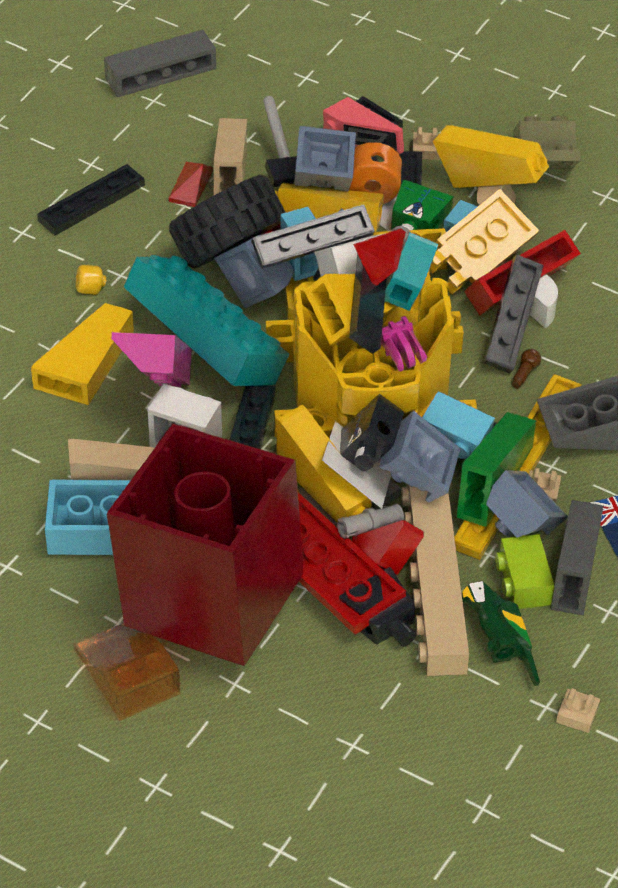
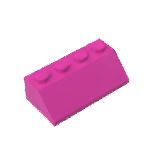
[111,332,192,388]

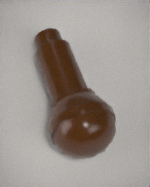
[512,349,542,389]

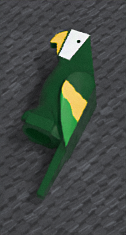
[461,581,540,686]

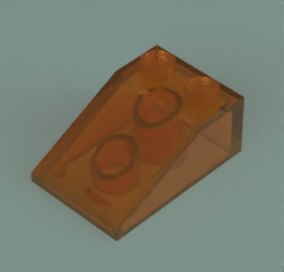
[74,623,181,722]

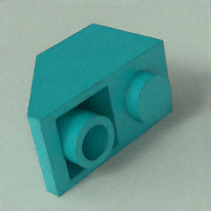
[385,232,438,311]

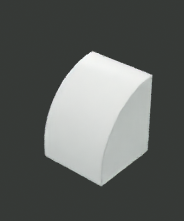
[530,275,558,328]

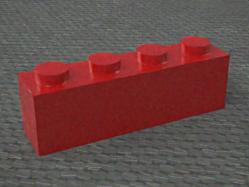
[464,230,581,316]

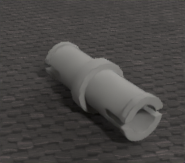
[337,504,404,539]

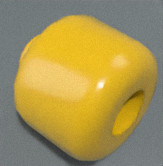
[76,265,106,295]

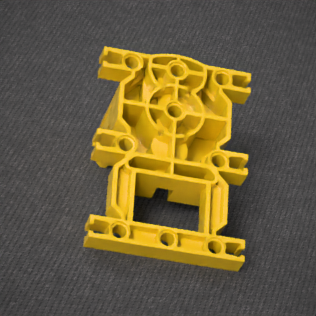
[266,228,477,453]

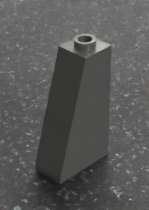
[551,500,604,616]

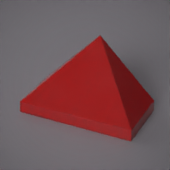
[169,162,213,207]
[353,228,406,286]

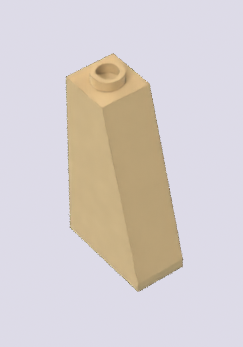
[214,118,247,195]
[68,439,154,480]

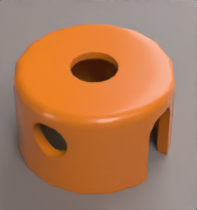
[349,142,402,204]

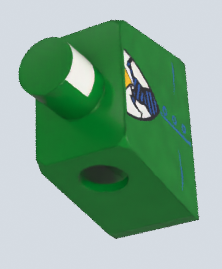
[391,180,454,230]

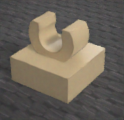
[413,127,440,160]
[529,468,561,503]
[556,688,600,733]

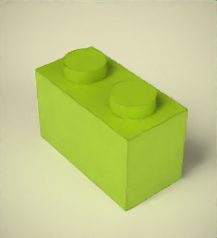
[495,534,554,609]

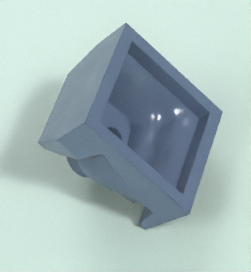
[294,126,356,191]
[215,235,294,308]
[379,411,461,502]
[486,470,568,537]

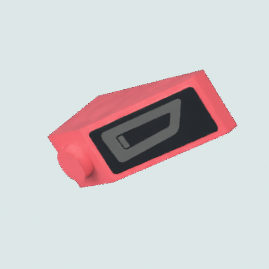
[323,97,404,154]

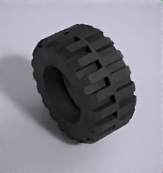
[169,175,286,269]

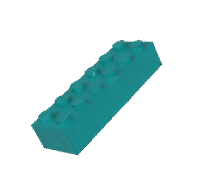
[124,255,289,386]

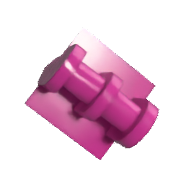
[381,316,427,371]

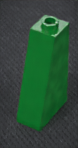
[457,412,536,527]

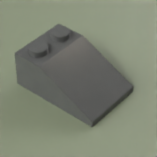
[537,376,618,450]

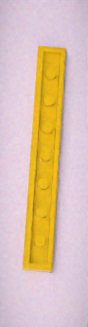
[454,374,582,560]

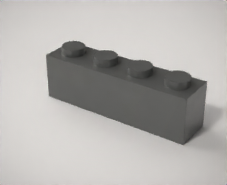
[104,30,216,98]

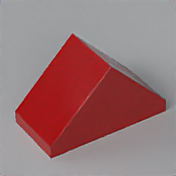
[352,520,424,575]

